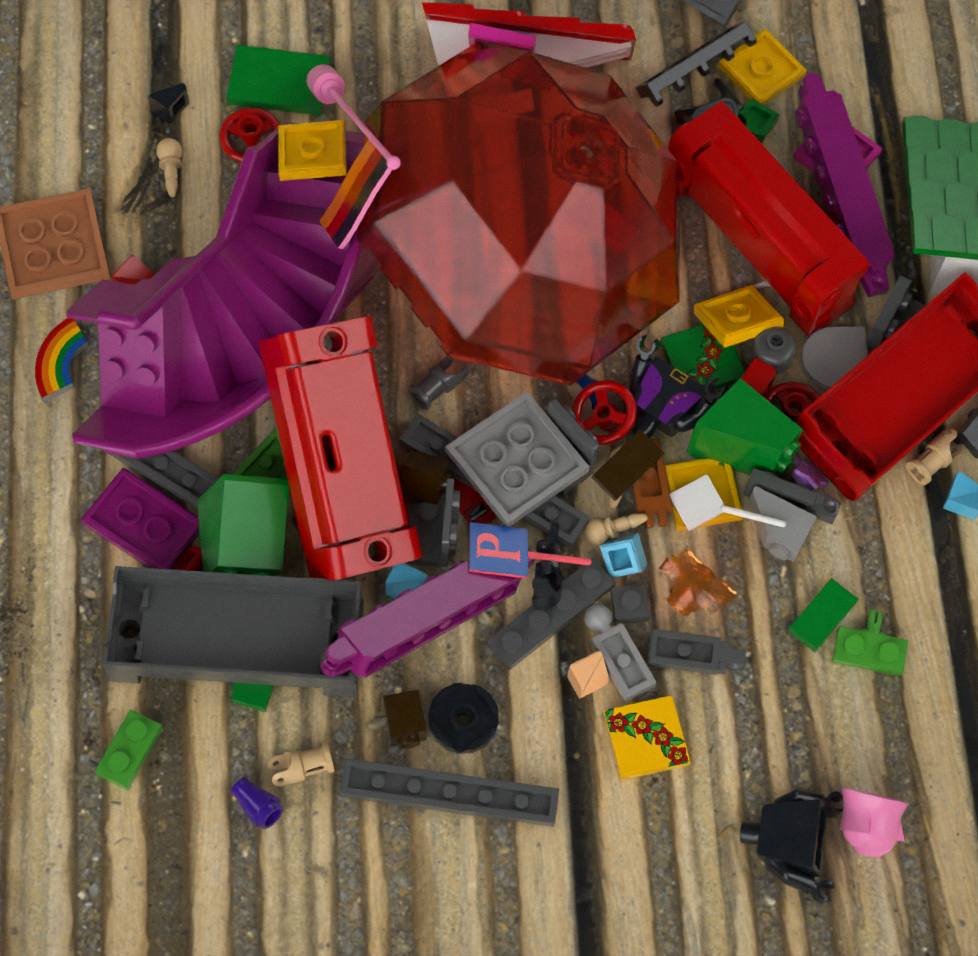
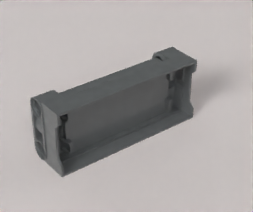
[102,566,364,698]

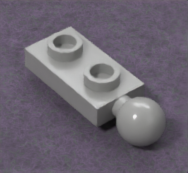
[584,604,657,702]

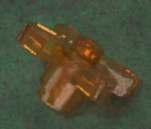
[659,549,738,616]

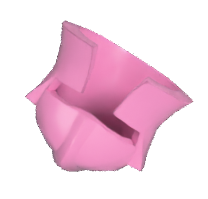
[839,787,909,857]

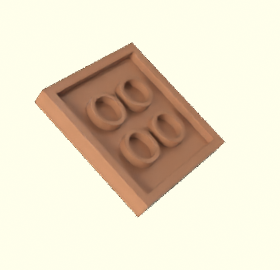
[0,188,110,300]

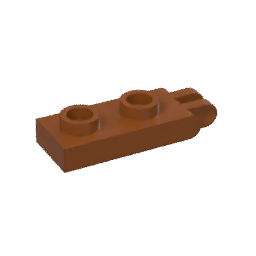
[626,438,672,529]

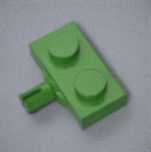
[233,428,291,491]
[832,610,908,676]

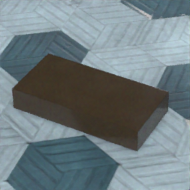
[591,429,665,501]

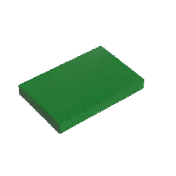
[226,45,331,116]

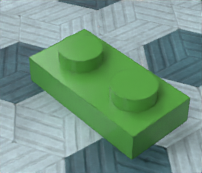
[95,709,163,790]

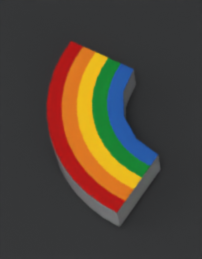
[35,318,89,403]

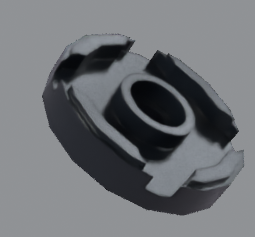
[428,683,499,754]

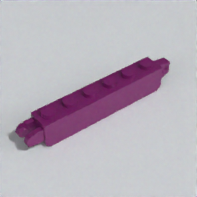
[795,72,895,297]
[321,547,536,677]

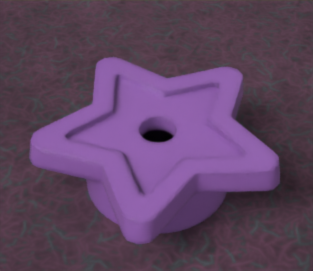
[792,456,829,491]

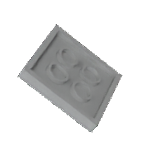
[445,391,590,527]

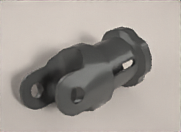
[408,355,469,410]

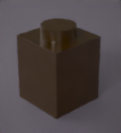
[400,450,454,505]
[383,690,426,749]

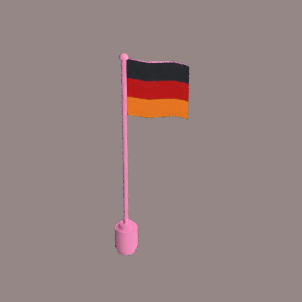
[307,64,401,249]

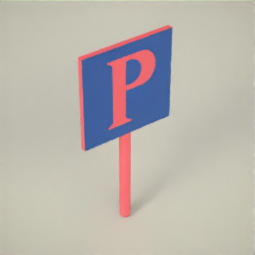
[469,522,592,579]

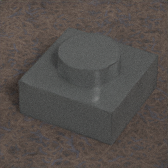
[610,584,650,624]

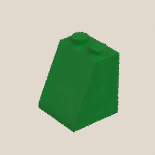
[686,378,803,475]
[197,474,289,576]

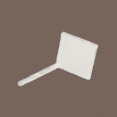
[669,474,786,531]

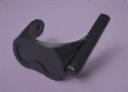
[674,78,744,125]
[532,522,563,610]

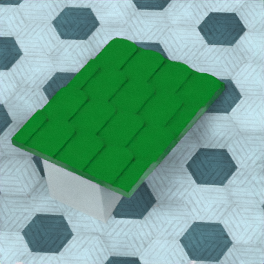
[902,116,978,294]

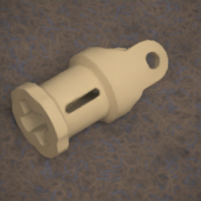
[905,428,962,486]
[267,742,335,786]

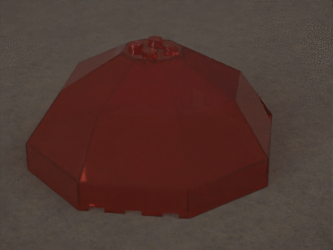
[358,41,680,386]

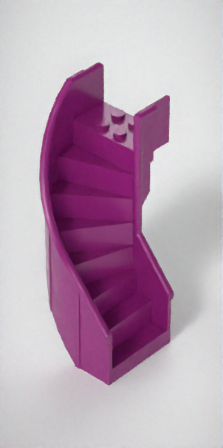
[67,121,409,459]

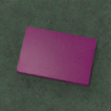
[81,468,200,569]

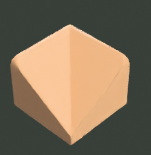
[567,651,609,699]

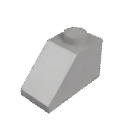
[748,486,817,562]

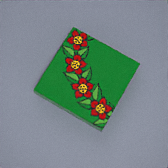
[660,325,745,390]

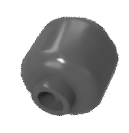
[750,326,796,375]

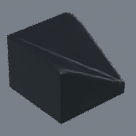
[148,83,189,124]

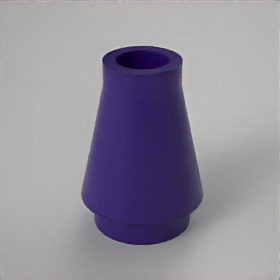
[231,777,284,829]

